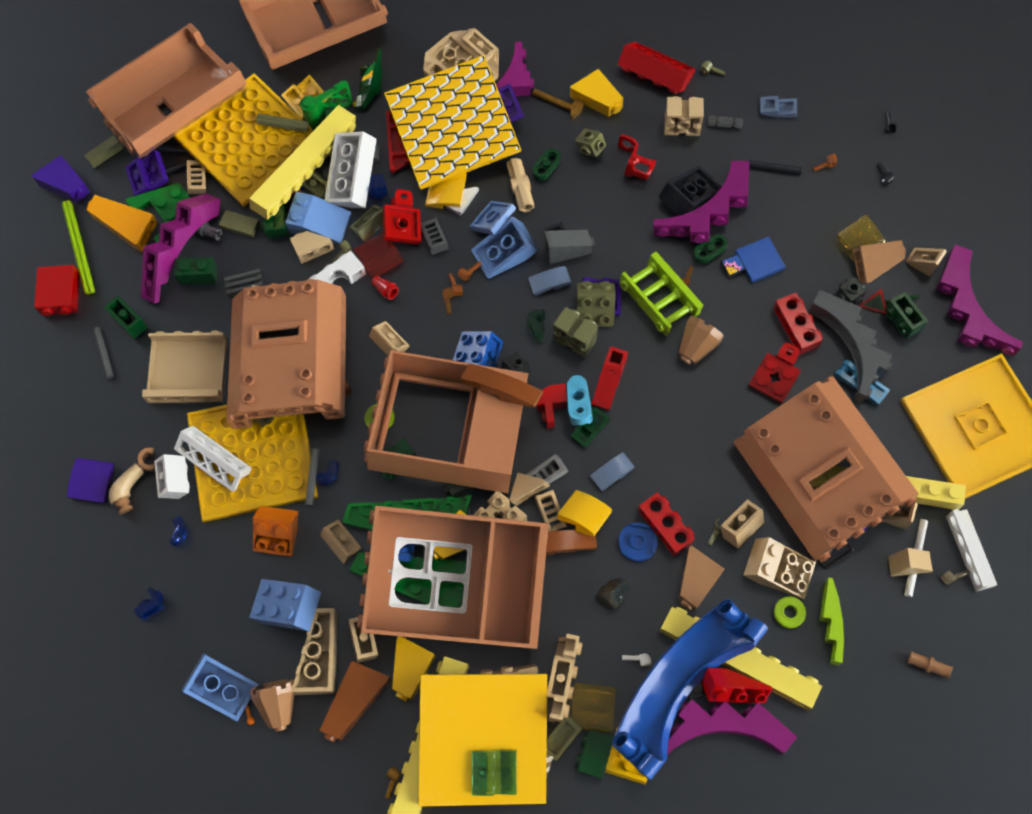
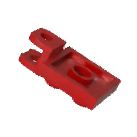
[383,189,421,245]
[748,342,801,404]

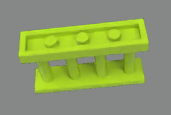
[619,252,703,336]

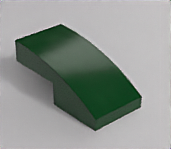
[570,407,611,448]

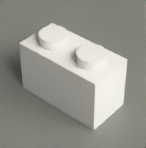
[154,454,190,499]

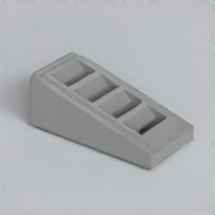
[526,454,569,484]

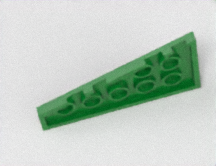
[342,495,472,531]

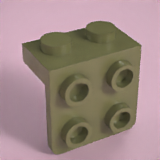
[577,281,615,327]

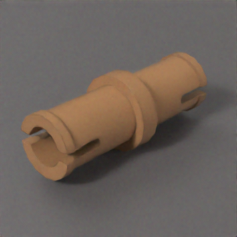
[907,651,953,679]

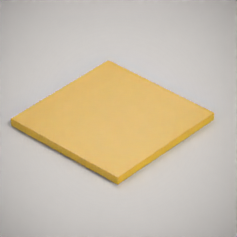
[900,353,1032,499]
[418,674,547,806]

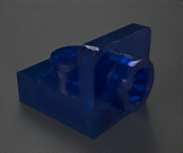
[368,173,388,199]
[134,587,165,620]

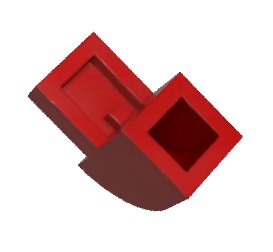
[537,384,568,428]

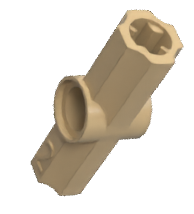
[506,158,534,212]

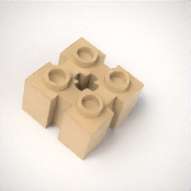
[664,96,704,136]
[473,491,527,521]

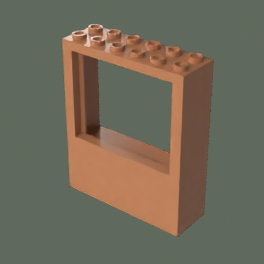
[364,350,528,493]

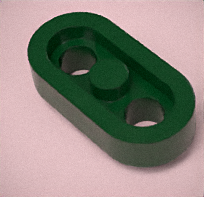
[532,148,561,180]
[694,234,728,263]

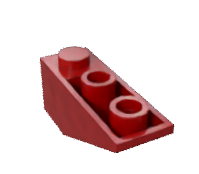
[591,346,628,411]
[701,668,772,703]

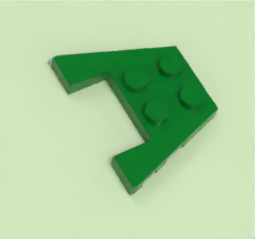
[125,183,190,242]

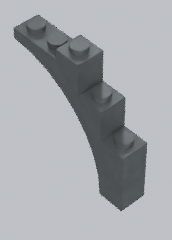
[809,290,893,405]

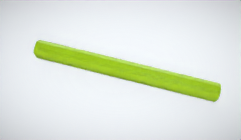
[62,200,95,295]

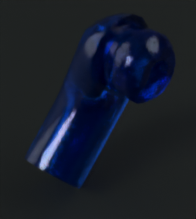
[169,516,188,546]

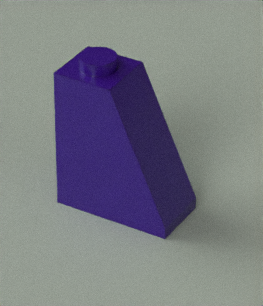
[31,155,90,202]

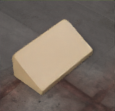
[369,321,410,357]
[320,519,363,564]

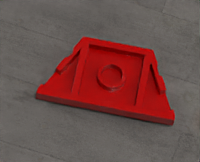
[386,111,411,173]

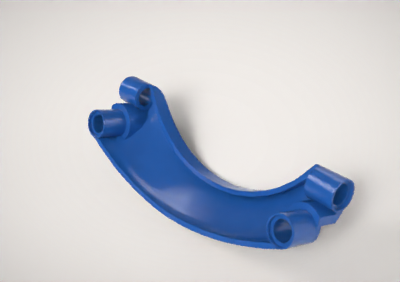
[612,599,768,781]

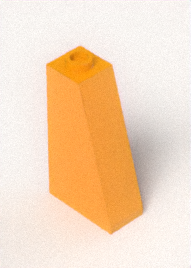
[87,195,158,253]

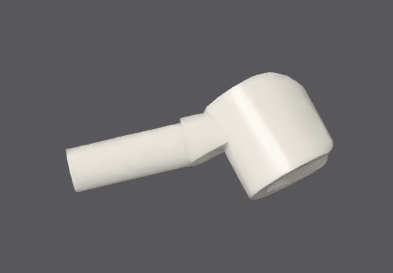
[622,653,652,667]

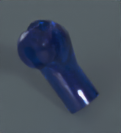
[316,461,339,486]

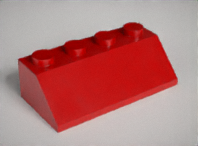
[617,41,696,94]

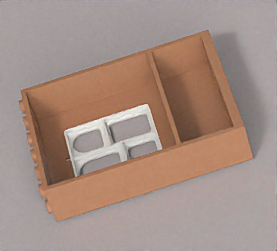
[357,506,549,649]

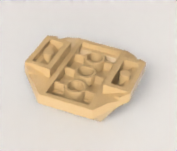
[423,28,499,81]

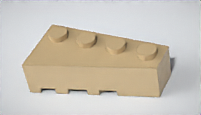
[292,608,338,695]

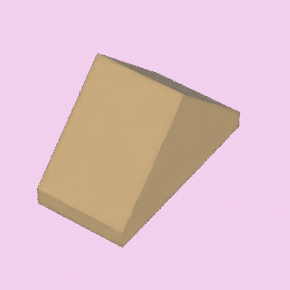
[906,248,947,277]
[510,473,550,506]
[881,502,918,530]
[888,548,933,577]

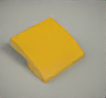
[281,75,328,120]
[425,173,467,209]
[557,490,612,537]
[605,728,647,785]

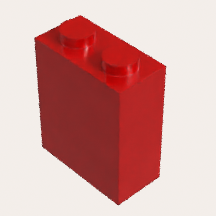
[34,265,80,316]

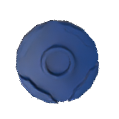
[618,522,658,562]

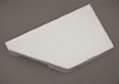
[446,187,479,216]

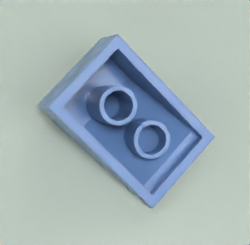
[285,192,351,244]
[471,216,539,279]
[182,653,259,721]

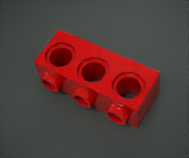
[773,293,822,355]
[638,492,695,557]

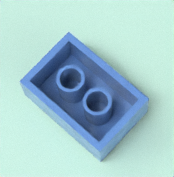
[249,579,321,632]

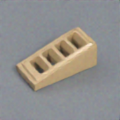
[187,160,206,195]
[534,490,567,532]

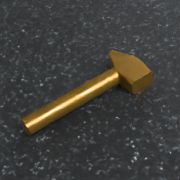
[532,89,585,120]

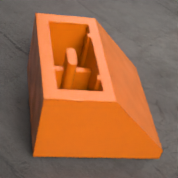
[253,506,299,557]

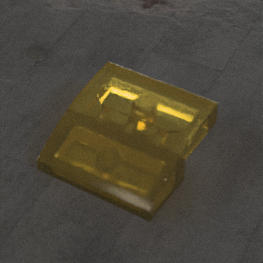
[837,214,886,262]
[572,682,616,733]

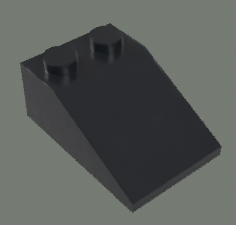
[658,166,722,216]

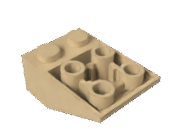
[743,537,816,599]

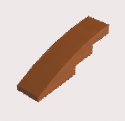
[460,364,543,408]
[546,529,597,555]

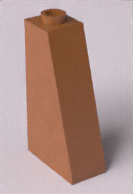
[319,661,391,742]

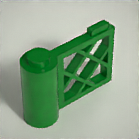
[300,80,353,130]

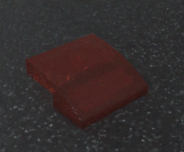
[353,232,404,279]

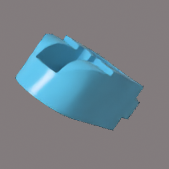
[567,375,593,426]

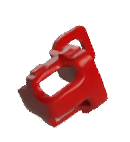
[617,134,656,180]

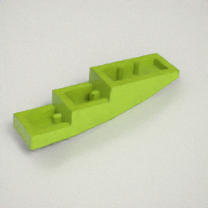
[819,578,844,666]

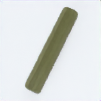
[256,113,309,132]

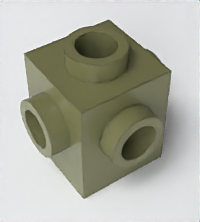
[575,128,607,158]

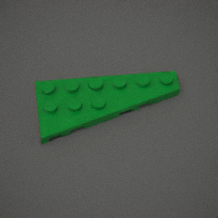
[349,552,467,608]

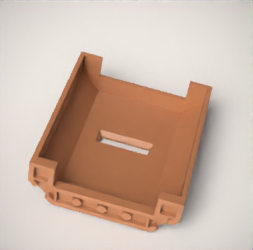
[239,0,388,70]
[86,23,247,159]
[226,279,346,429]
[733,376,919,563]

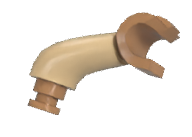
[109,447,155,514]

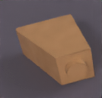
[853,240,906,285]
[678,545,724,611]

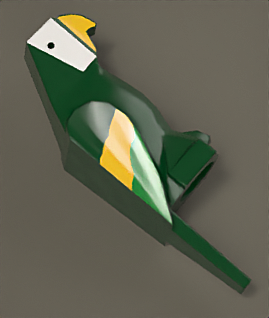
[353,48,382,110]

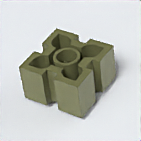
[553,307,598,358]

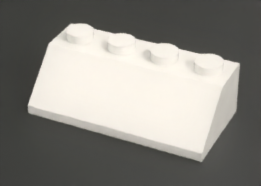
[325,131,376,209]

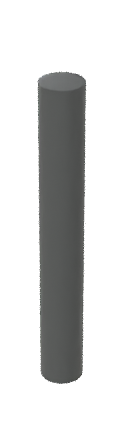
[93,327,114,379]
[305,448,319,507]

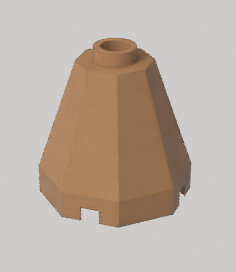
[679,316,724,365]
[250,679,294,732]

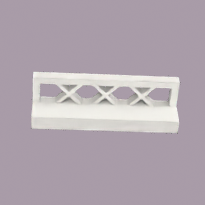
[174,426,252,492]
[946,509,997,592]

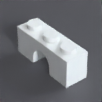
[309,251,366,284]

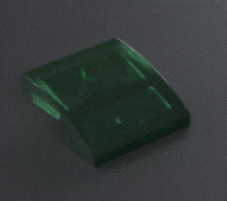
[472,749,517,796]

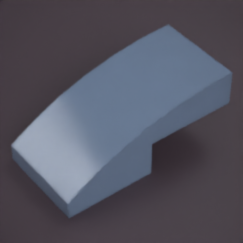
[760,96,797,117]
[528,266,572,296]
[590,452,635,491]

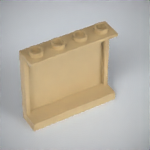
[142,331,228,403]

